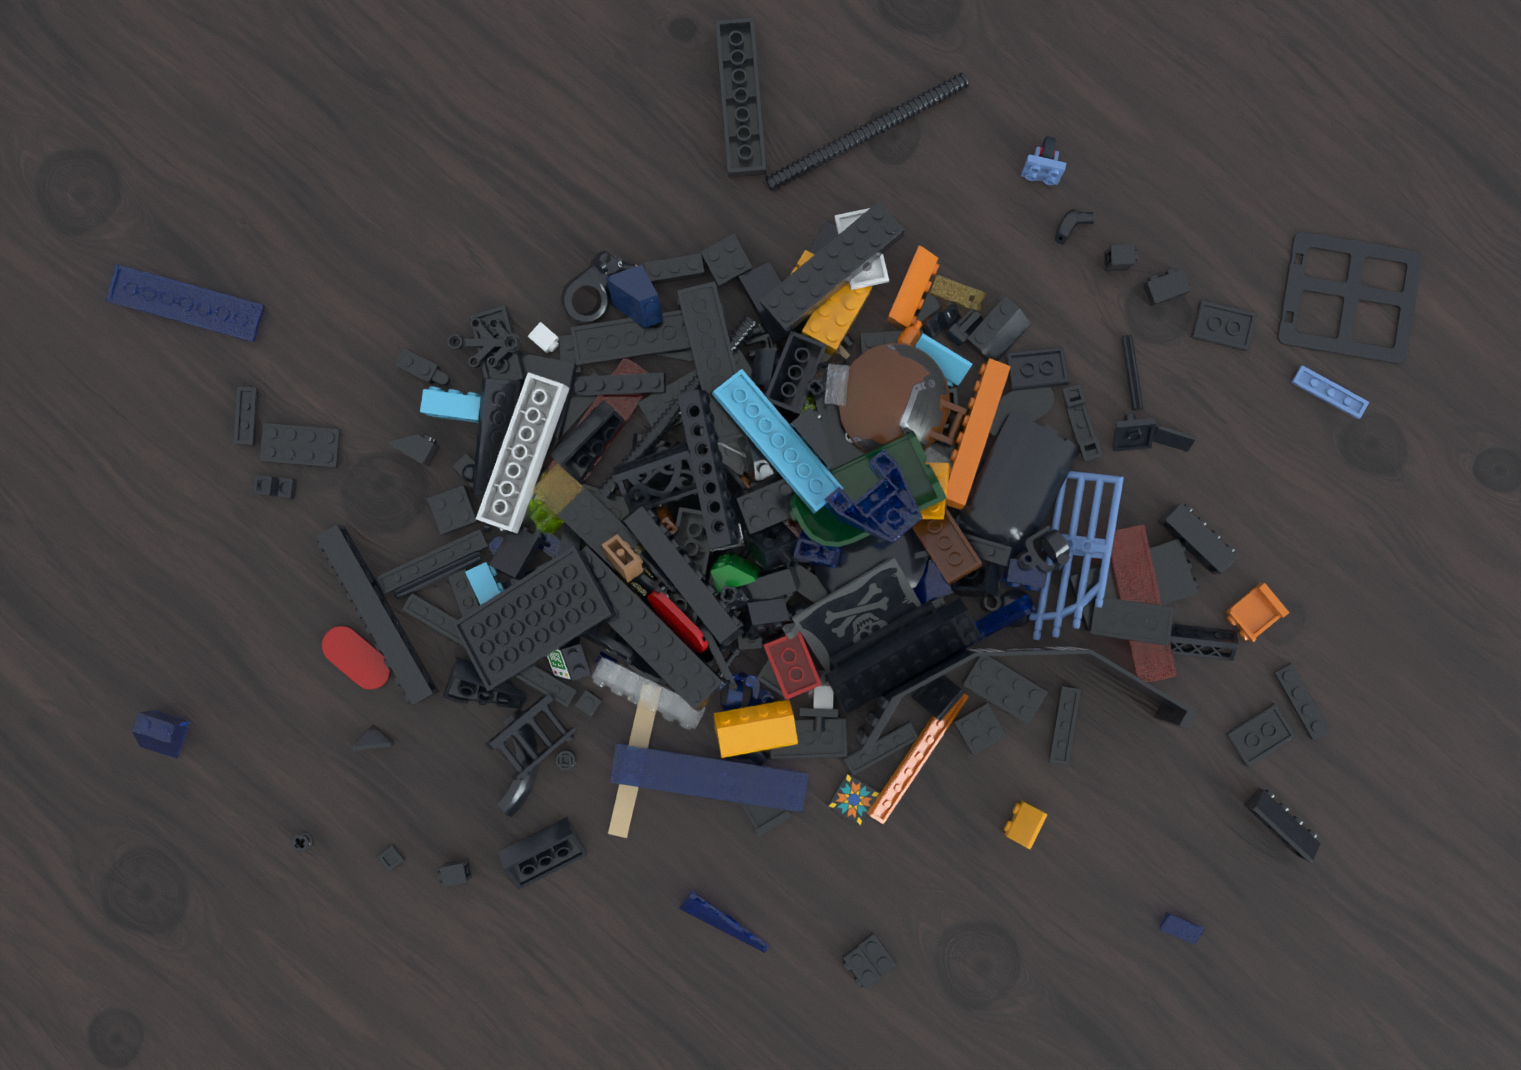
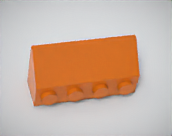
[886,246,939,329]

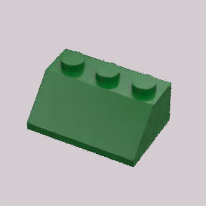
[711,553,760,593]

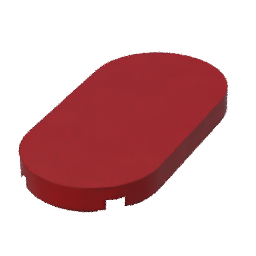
[648,591,708,653]
[322,626,391,689]

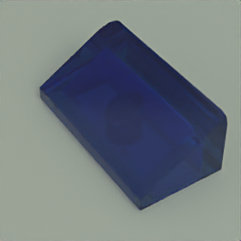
[1159,912,1205,945]

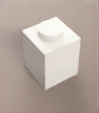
[528,322,559,353]
[813,681,834,709]

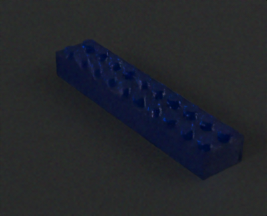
[610,743,809,812]

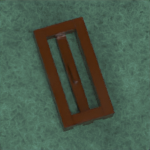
[655,504,678,534]

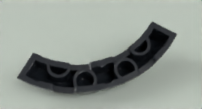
[497,708,538,817]

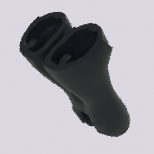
[631,550,679,600]

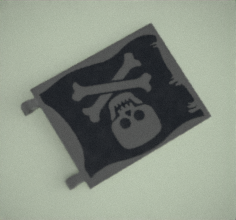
[782,556,921,686]

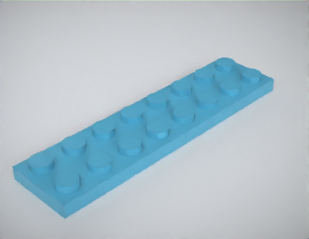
[712,369,844,514]

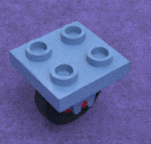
[1021,136,1066,185]

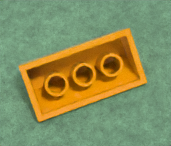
[713,700,798,758]

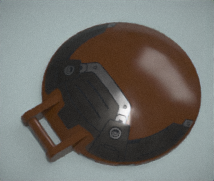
[837,343,967,453]

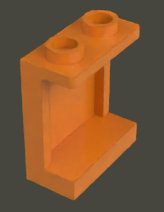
[1225,583,1289,642]

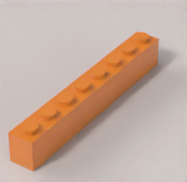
[946,358,1011,510]

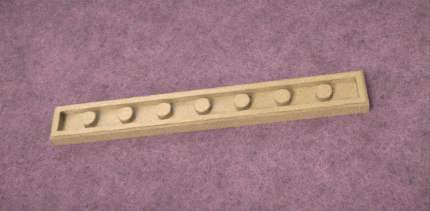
[608,683,662,838]

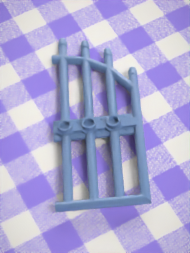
[1029,471,1124,640]

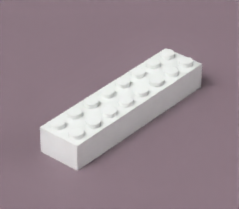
[476,373,570,534]

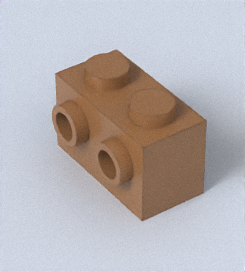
[602,534,644,582]

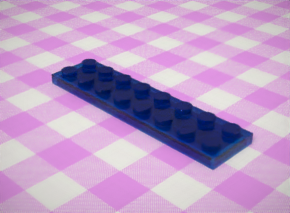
[105,264,265,342]

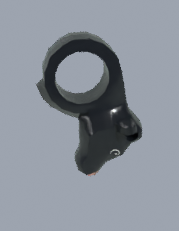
[561,250,637,322]

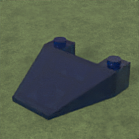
[824,449,922,544]

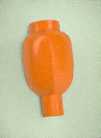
[897,320,922,347]

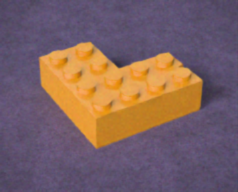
[791,250,873,356]

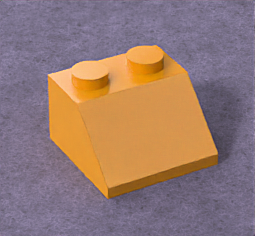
[1004,800,1048,849]

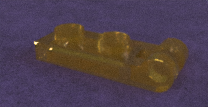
[930,275,986,312]

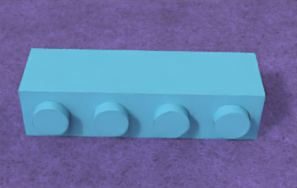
[465,562,505,605]

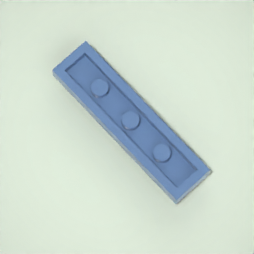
[1291,365,1369,419]

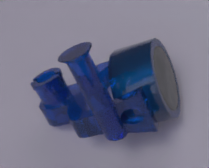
[720,671,774,711]

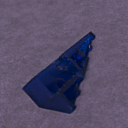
[678,890,769,953]

